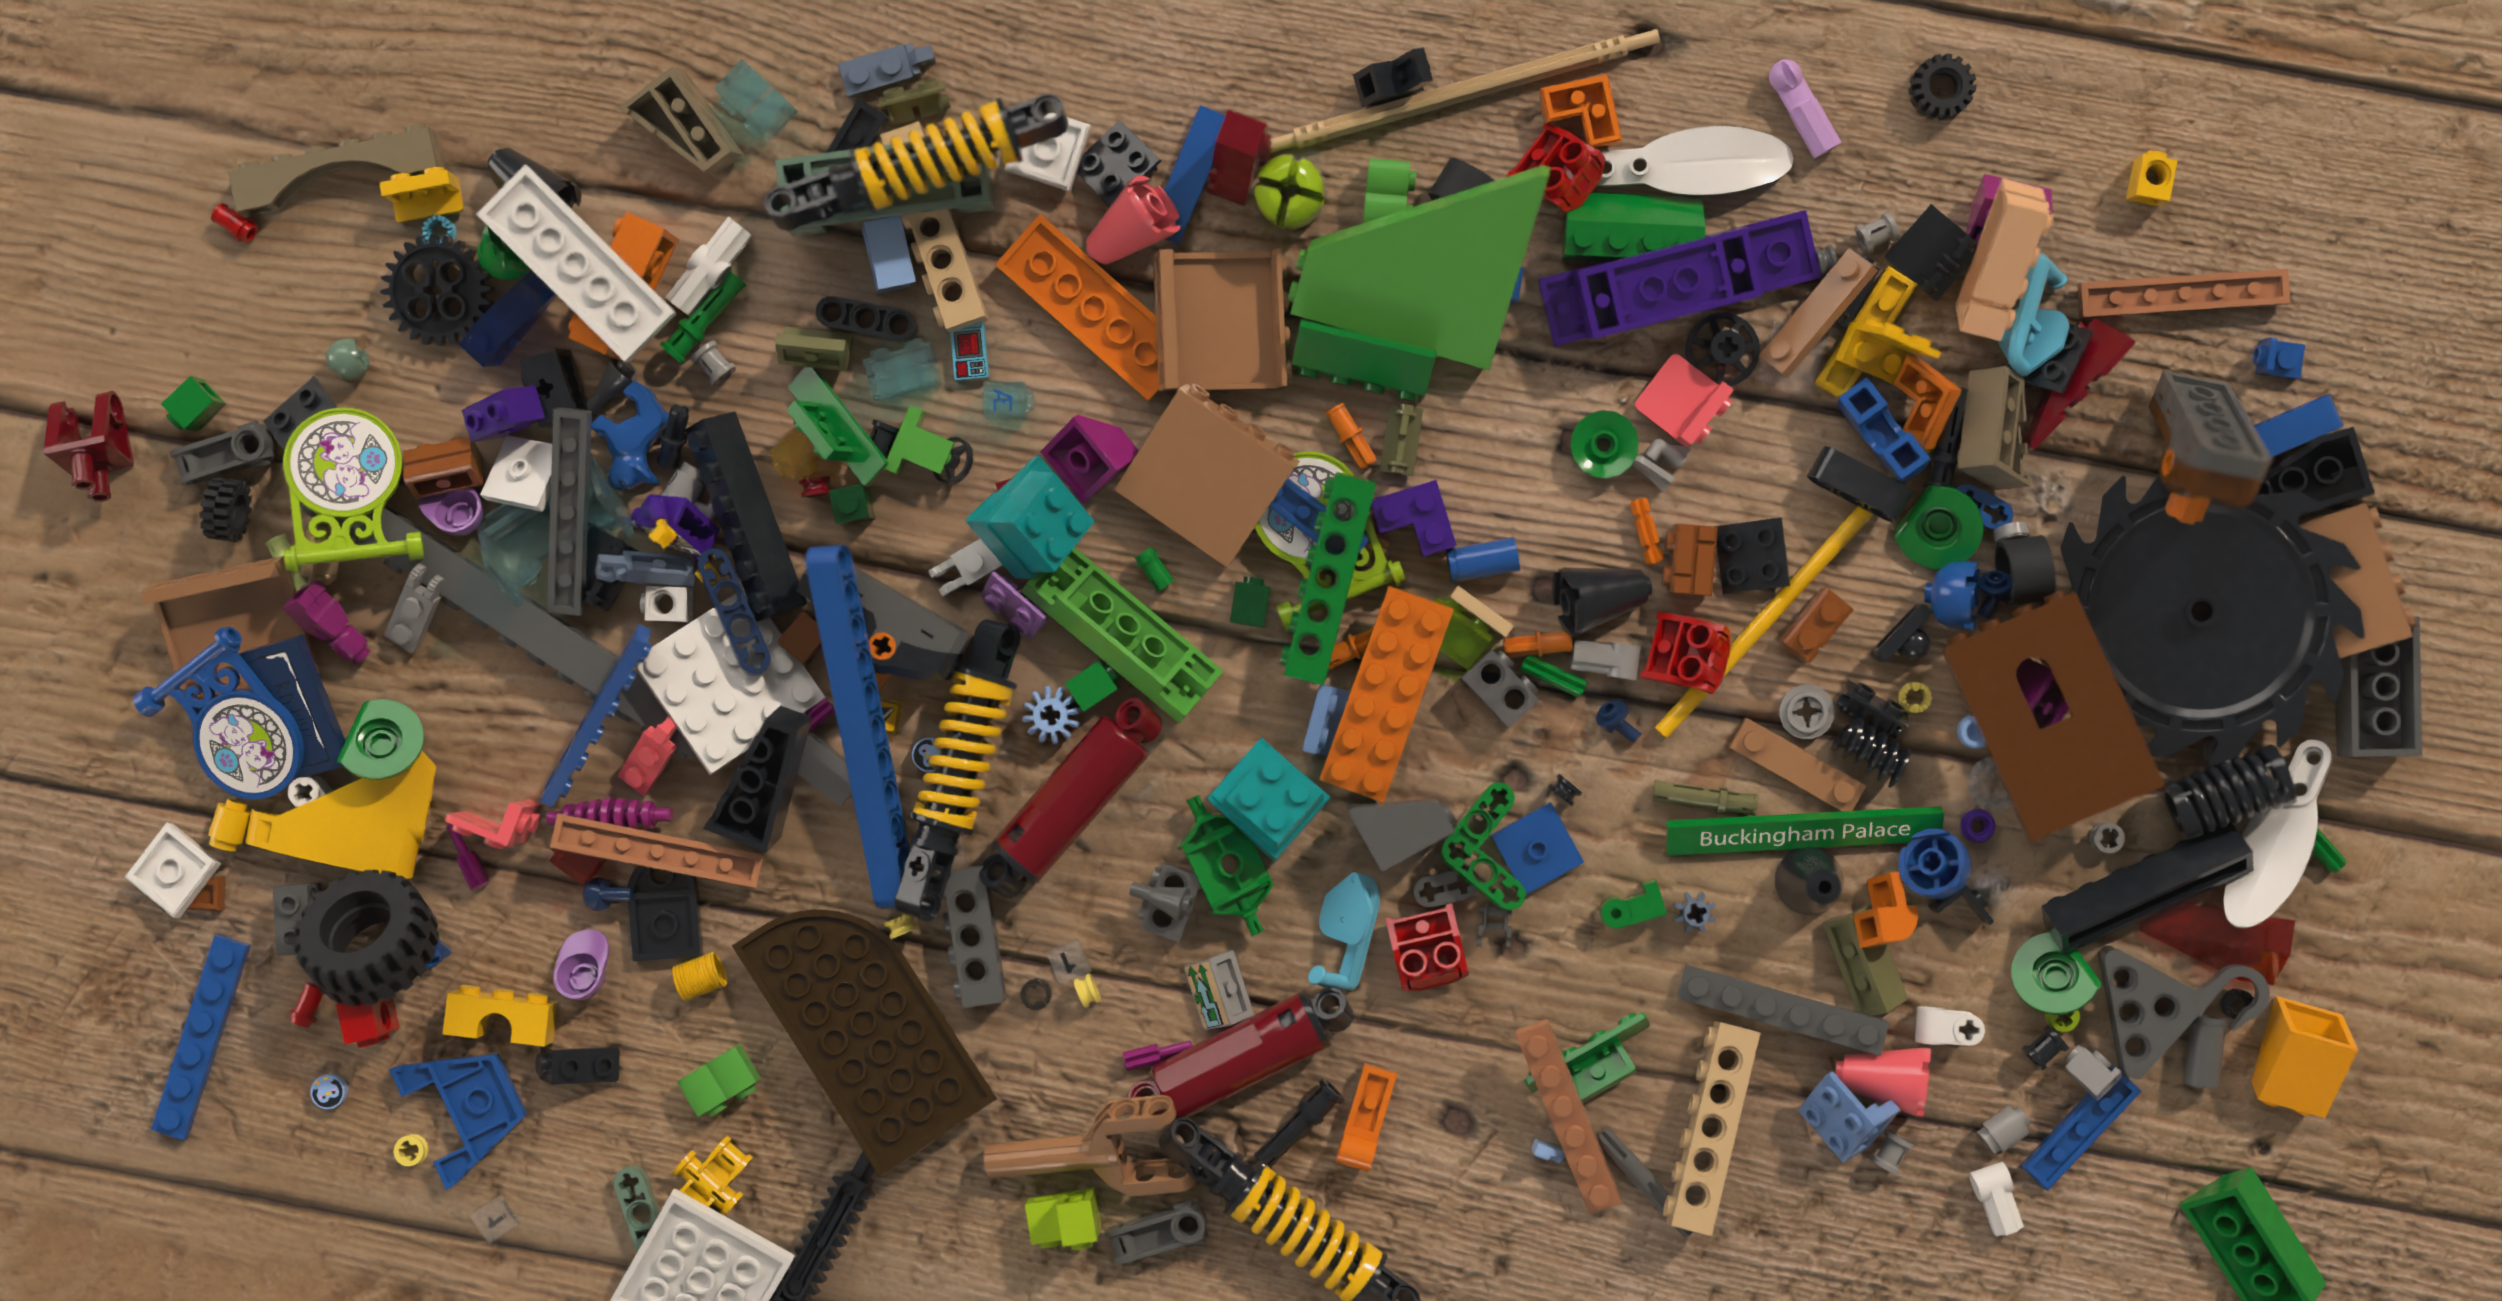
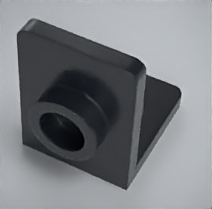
[1928,885,1994,925]

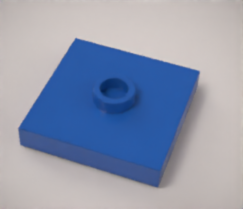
[1491,802,1584,894]

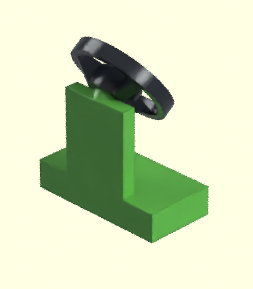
[885,405,973,485]

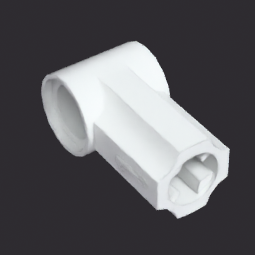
[1969,1161,2024,1236]

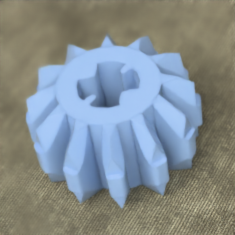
[1022,686,1081,744]

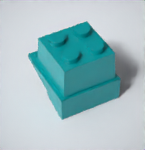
[965,456,1095,579]
[1207,737,1330,863]

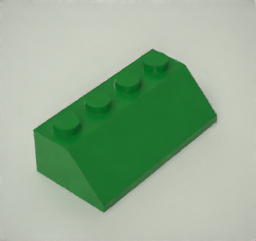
[1561,192,1706,262]
[1291,320,1437,402]
[2180,1167,2326,1301]

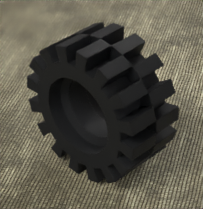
[1909,53,1977,121]
[200,478,252,542]

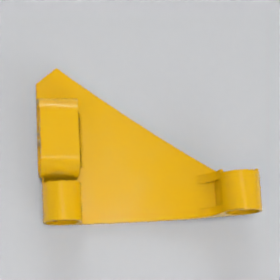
[245,750,437,879]

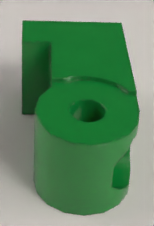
[1599,879,1667,929]

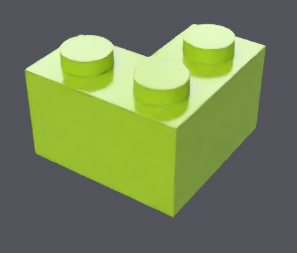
[1025,1187,1102,1250]

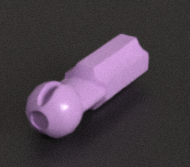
[1769,59,1842,159]

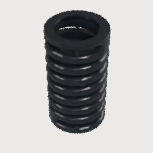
[2162,744,2297,841]

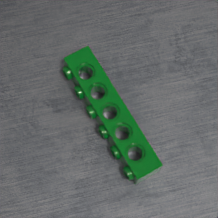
[1279,472,1377,686]

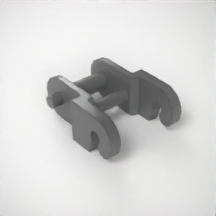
[1476,902,1512,949]

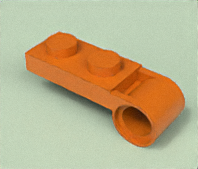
[1335,1063,1397,1172]

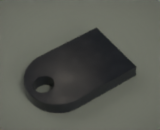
[628,866,704,962]

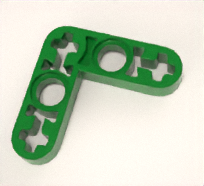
[1439,782,1526,911]

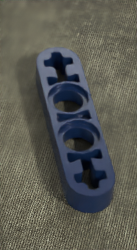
[697,548,771,676]

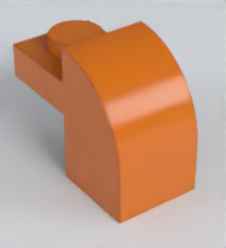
[1853,872,1918,949]

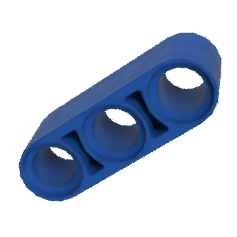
[2253,394,2344,457]

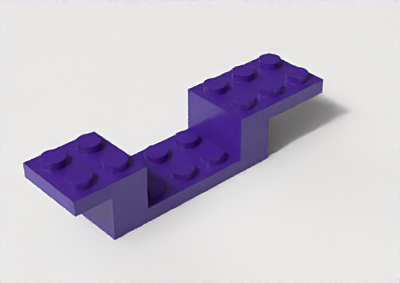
[1537,210,1821,346]

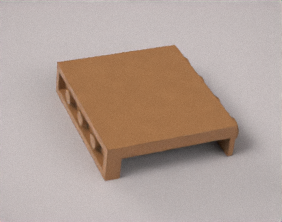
[1153,248,1292,392]
[1114,383,1300,567]
[2299,503,2417,658]
[140,556,321,710]

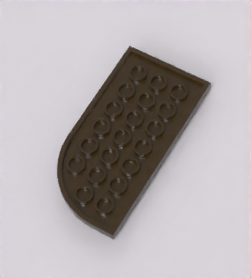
[732,909,997,1177]

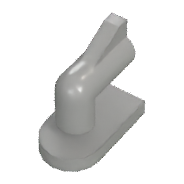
[1632,439,1691,492]

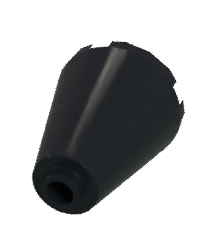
[487,148,582,209]
[1552,567,1652,636]
[1775,848,1844,915]

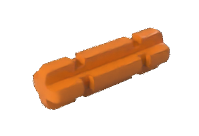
[1630,498,1664,565]

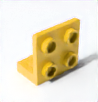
[1835,319,1941,385]

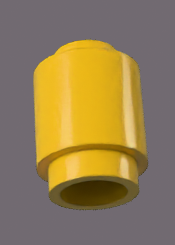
[208,799,251,852]

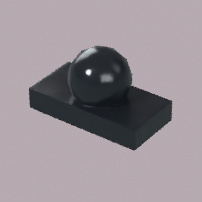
[1870,604,1933,662]

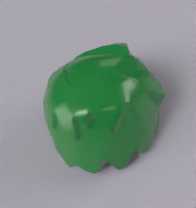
[477,225,532,280]

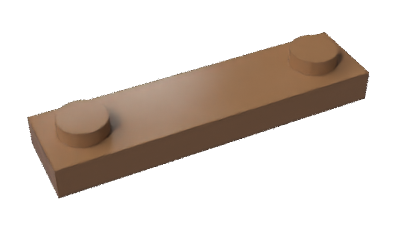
[1759,248,1878,379]
[1728,718,1866,811]

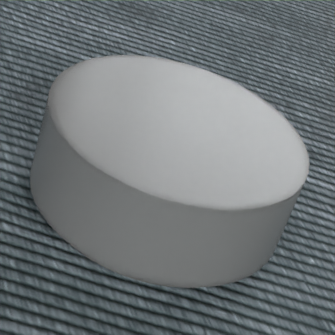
[1993,522,2030,545]

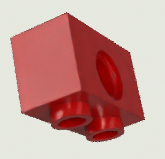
[335,998,400,1048]

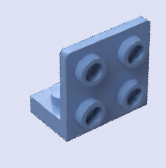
[1302,685,1350,756]
[1799,1072,1900,1163]

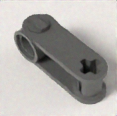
[170,421,278,486]
[1104,1199,1209,1265]

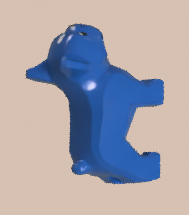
[591,381,669,491]

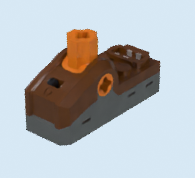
[2149,370,2271,524]

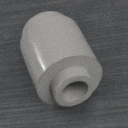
[1977,1105,2031,1155]

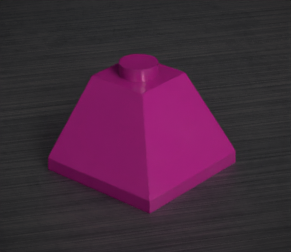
[1040,414,1139,504]

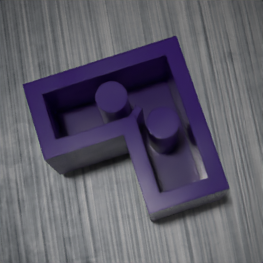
[1371,480,1457,557]

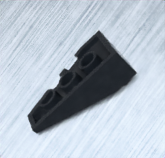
[2256,426,2375,516]

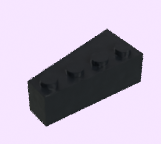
[703,705,812,852]

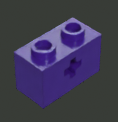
[462,385,545,443]

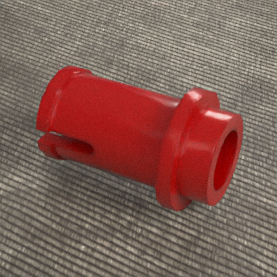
[211,203,258,243]
[289,982,324,1028]

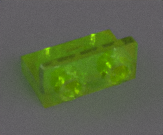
[1434,596,1493,671]

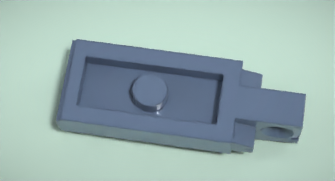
[838,43,936,99]
[595,550,696,587]

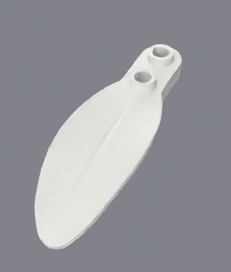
[1598,126,1794,195]
[2224,740,2332,928]

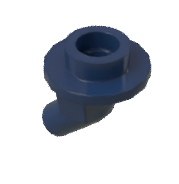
[1977,570,2013,619]
[1596,700,1642,744]
[583,877,632,911]

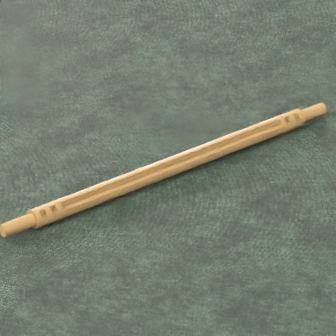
[1271,29,1660,153]

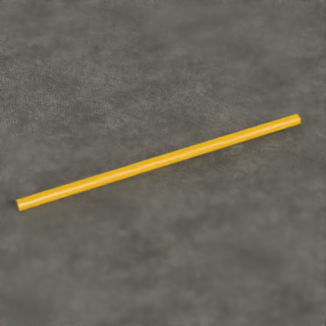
[1654,408,1965,739]

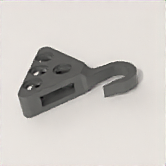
[2098,945,2270,1079]

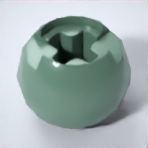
[325,338,370,382]

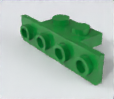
[786,367,888,487]
[1524,1012,1650,1103]

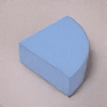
[1531,1137,1565,1163]

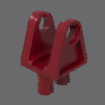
[44,391,134,502]

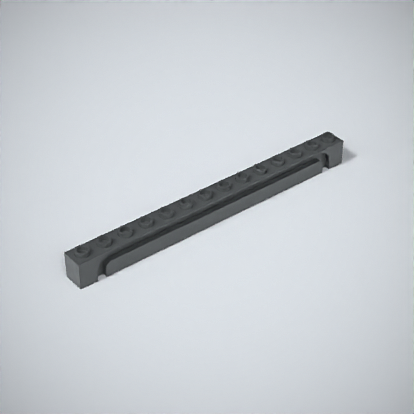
[300,503,697,759]

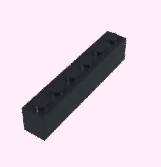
[685,411,807,622]
[2041,821,2254,955]

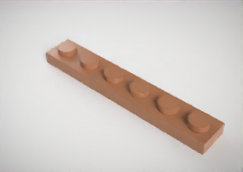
[2077,269,2290,319]
[550,813,763,889]
[1515,1019,1622,1214]

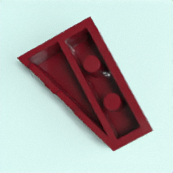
[1207,109,1272,206]

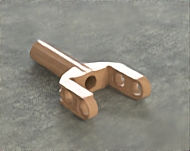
[983,1095,1196,1197]

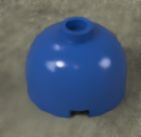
[1924,561,1980,631]
[1898,828,1972,900]

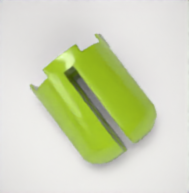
[1254,154,1325,230]

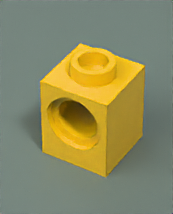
[2126,151,2178,206]

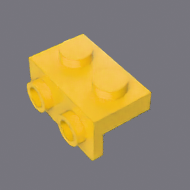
[379,167,464,223]

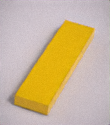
[1813,266,1918,398]

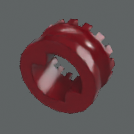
[799,476,832,498]

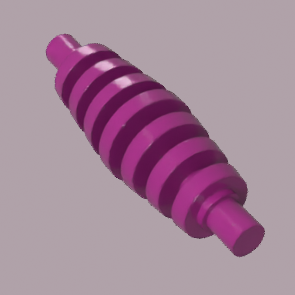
[546,798,673,830]

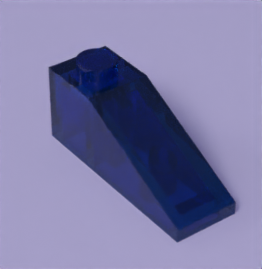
[458,270,558,367]

